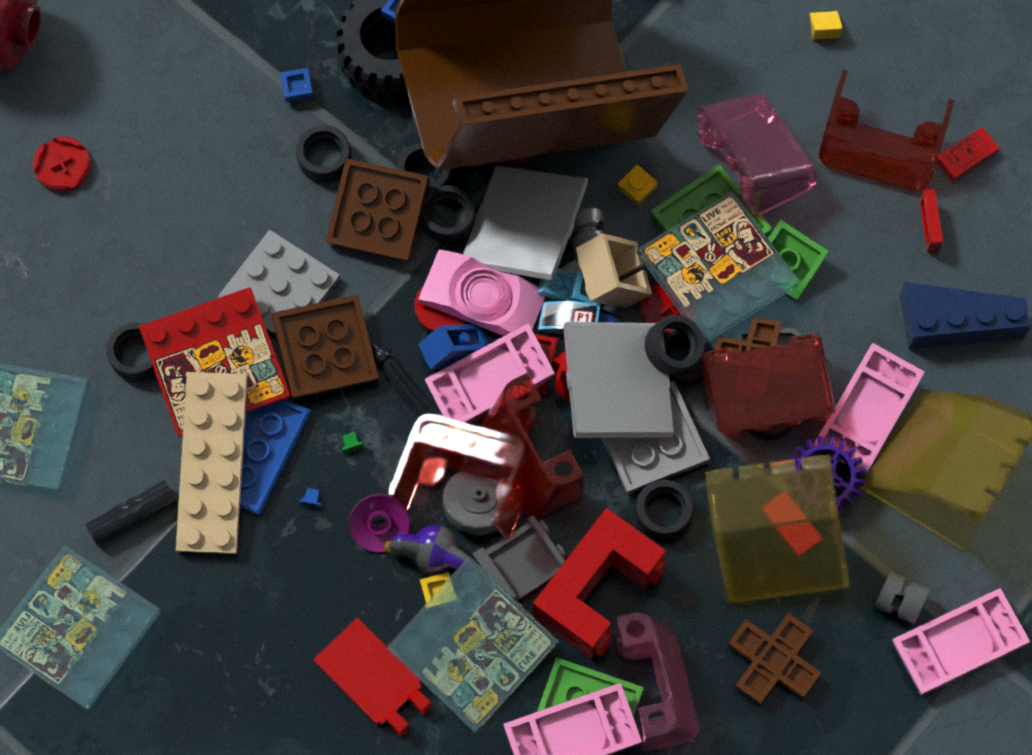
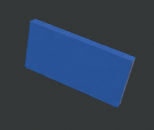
[240,400,311,517]

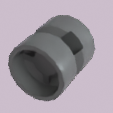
[570,208,607,260]
[874,571,930,625]

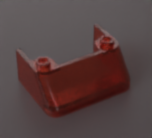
[819,70,954,191]
[388,414,527,539]

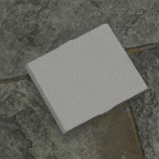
[463,165,588,280]
[563,322,674,438]

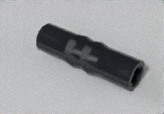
[85,480,177,546]

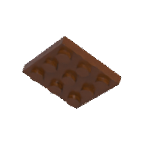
[325,158,431,262]
[271,295,379,400]

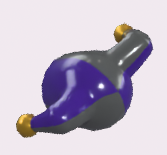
[384,525,480,579]

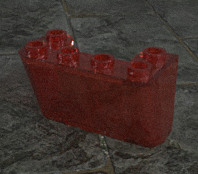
[702,332,836,436]
[480,373,584,518]

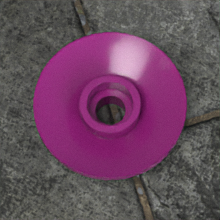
[349,494,410,552]

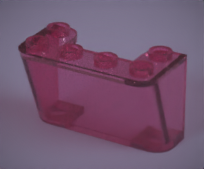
[696,92,817,217]
[614,613,699,753]

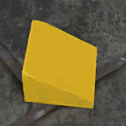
[810,11,842,40]

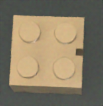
[576,233,652,309]

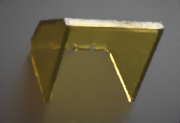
[860,389,1032,550]
[705,455,850,604]

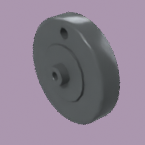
[443,467,515,535]

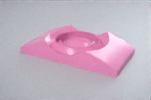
[418,250,546,336]
[425,323,556,431]
[814,343,925,475]
[892,588,1030,695]
[503,683,642,755]

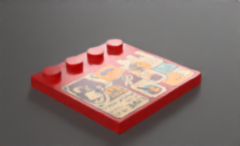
[139,287,291,438]

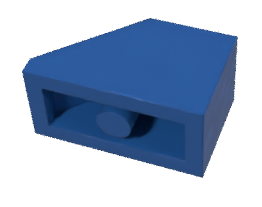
[418,324,489,369]

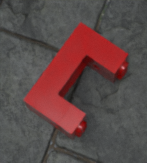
[533,508,667,661]

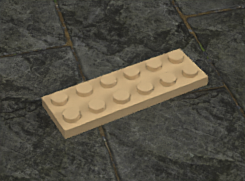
[176,372,248,554]

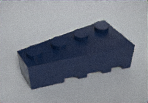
[900,282,1031,349]

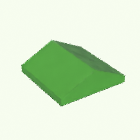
[751,220,830,300]

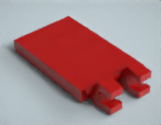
[313,618,432,737]

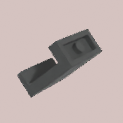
[472,515,568,604]

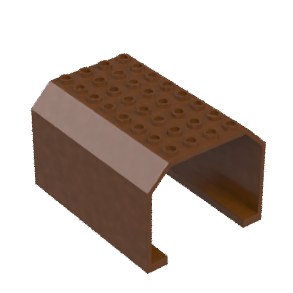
[395,0,689,171]

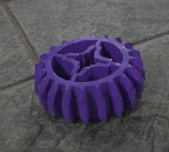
[785,436,866,517]

